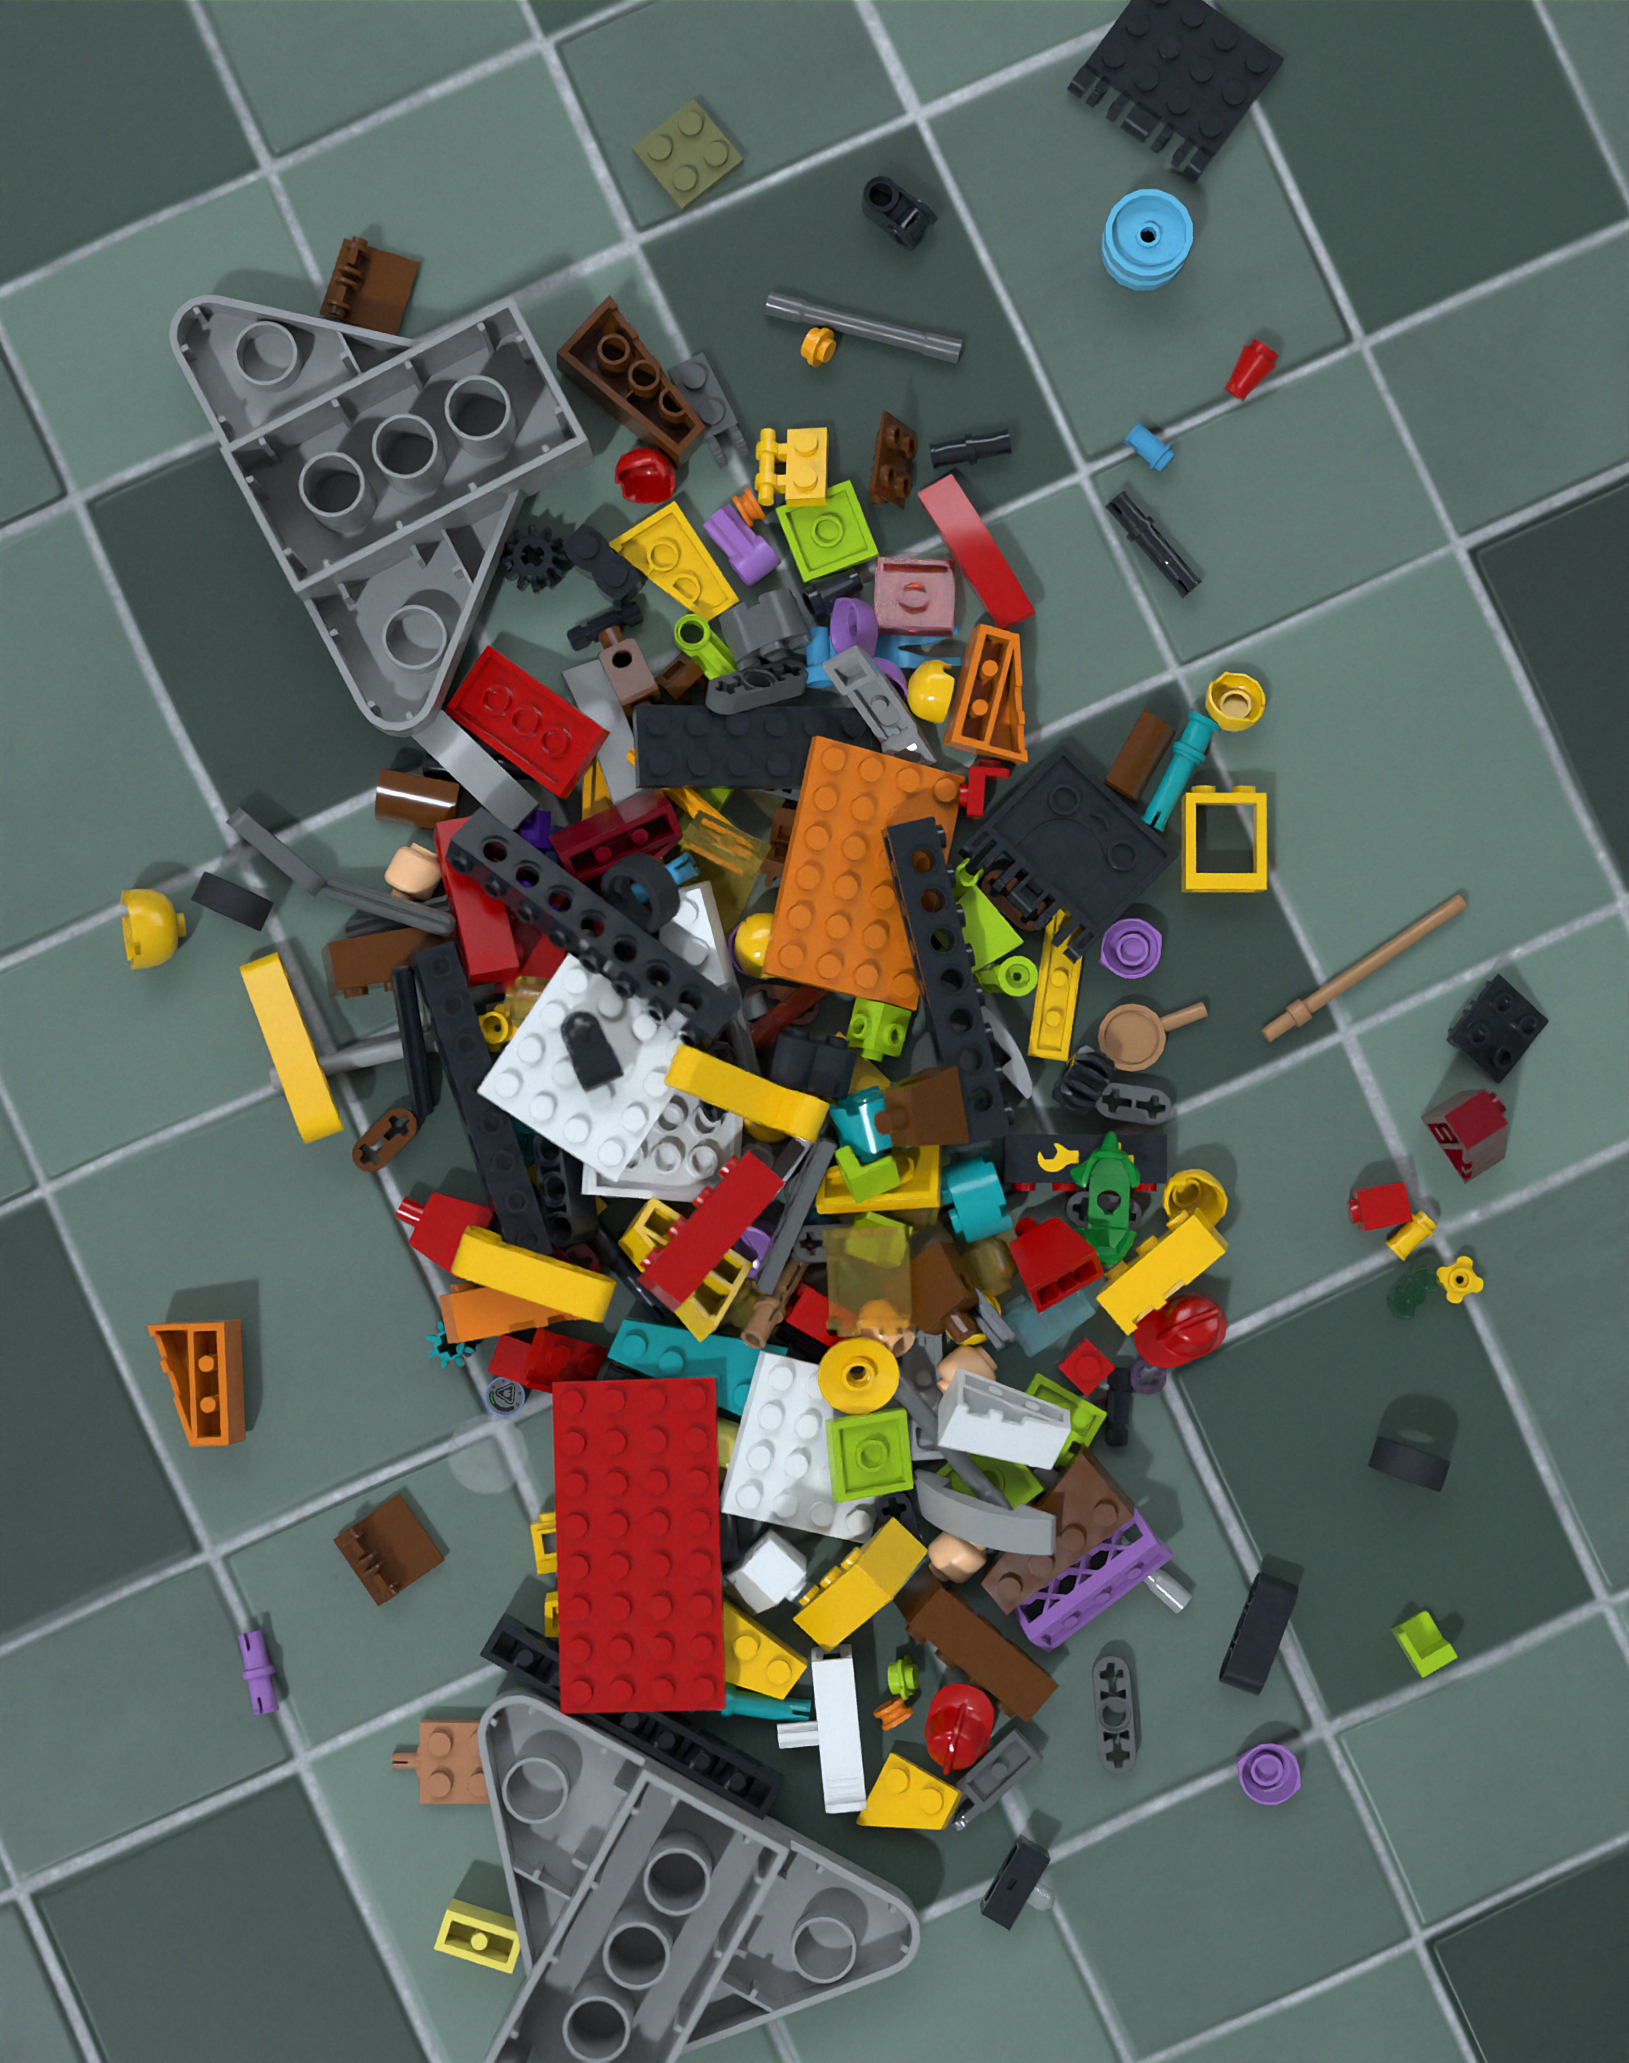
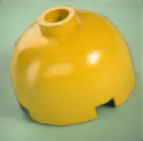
[121,889,186,970]

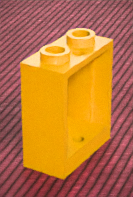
[1181,785,1267,893]

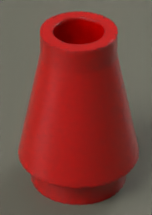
[1224,339,1279,402]

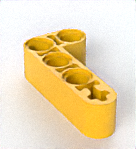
[663,1044,830,1143]
[451,1225,617,1322]

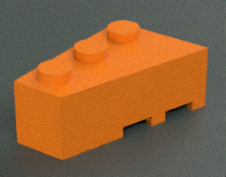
[942,624,1028,766]
[439,1281,584,1343]
[146,1319,246,1446]

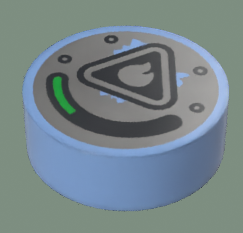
[485,1377,526,1417]

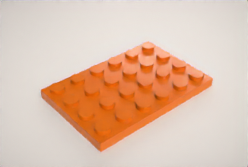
[761,736,965,1011]

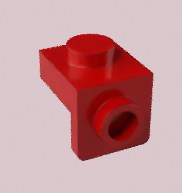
[958,760,1010,819]

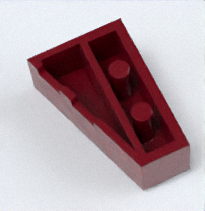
[548,789,684,899]
[1421,1089,1508,1184]

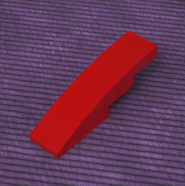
[917,474,1036,631]

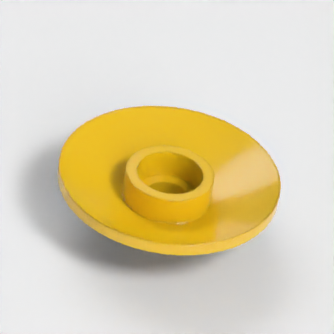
[817,1337,899,1414]

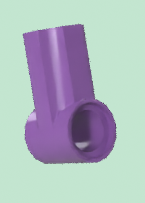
[703,504,781,588]

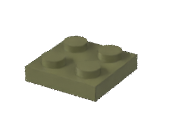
[632,98,744,213]

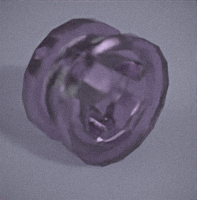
[1129,1358,1167,1395]

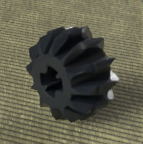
[500,525,569,594]
[1052,1045,1114,1115]

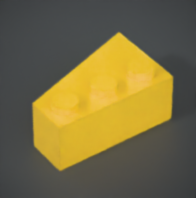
[618,1196,753,1343]
[1096,1207,1229,1336]
[793,1517,928,1653]
[723,1597,807,1700]

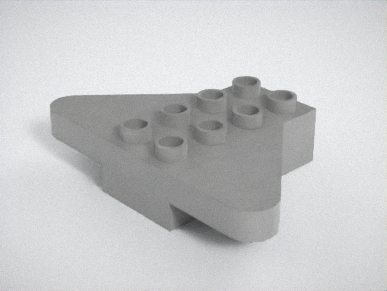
[169,294,595,737]
[477,1687,921,2063]

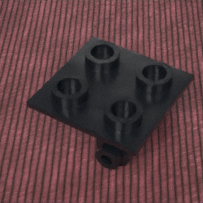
[1446,974,1549,1083]

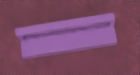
[1013,1506,1174,1653]

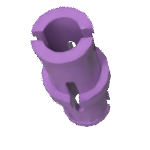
[237,1629,279,1716]

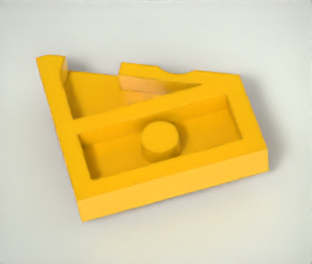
[856,1752,964,1830]

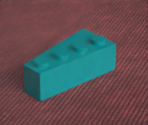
[607,1317,789,1416]

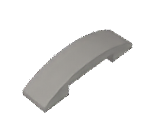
[822,644,937,766]
[561,659,651,806]
[412,709,540,832]
[940,979,1033,1100]
[902,1326,945,1461]
[913,1468,1056,1555]

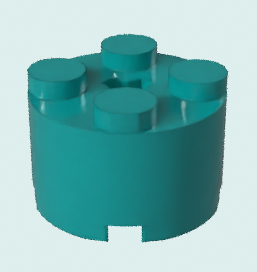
[829,1082,912,1163]
[941,1152,1014,1244]

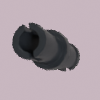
[929,428,1012,469]

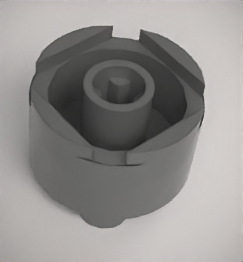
[718,588,813,671]

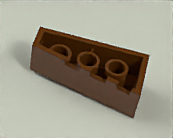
[557,295,705,471]
[321,927,465,999]
[981,1442,1134,1615]
[892,1563,1059,1723]

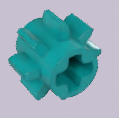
[426,1321,477,1369]

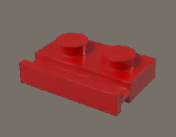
[517,1327,607,1394]

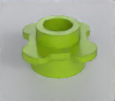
[888,1655,919,1700]

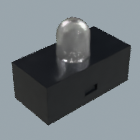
[979,1834,1055,1931]

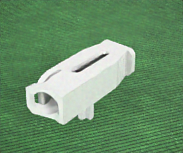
[777,1644,867,1813]

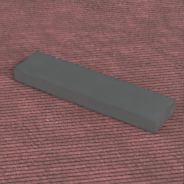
[754,1133,837,1295]

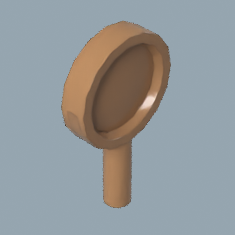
[1096,1001,1208,1072]

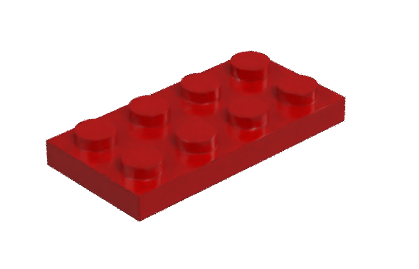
[444,645,611,800]

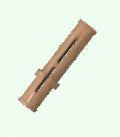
[741,1242,812,1349]

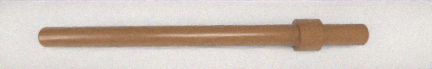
[1261,894,1467,1042]

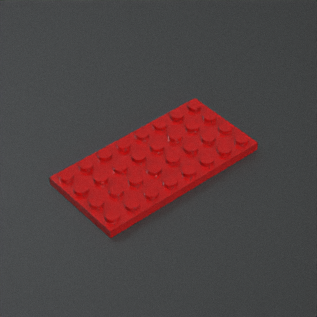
[552,1377,726,1713]

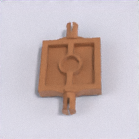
[391,1719,490,1804]

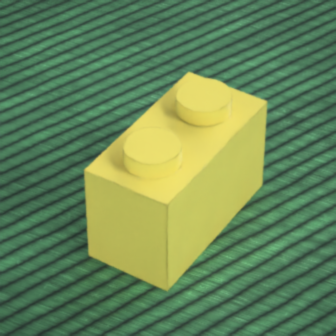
[434,1898,521,1974]

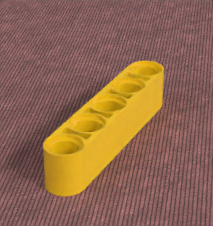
[239,952,344,1145]

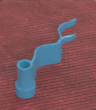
[805,626,962,688]

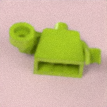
[932,858,1038,997]

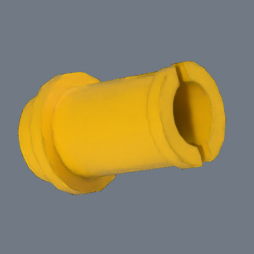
[1385,1210,1437,1261]

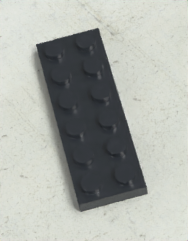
[632,705,873,789]

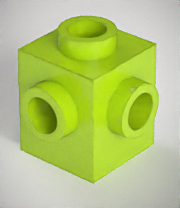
[846,997,912,1062]

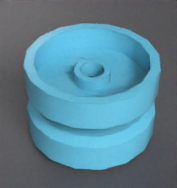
[1101,189,1193,291]

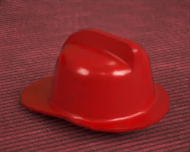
[1133,1292,1227,1369]
[925,1683,994,1775]

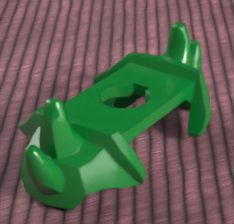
[1070,1131,1141,1266]

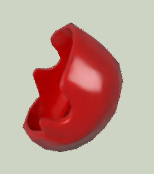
[615,448,675,505]

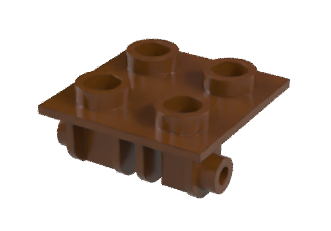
[319,236,420,336]
[868,411,918,510]
[333,1494,445,1606]

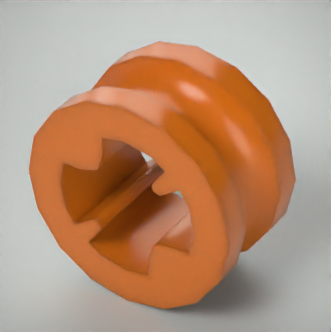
[731,487,766,528]
[873,1694,914,1731]

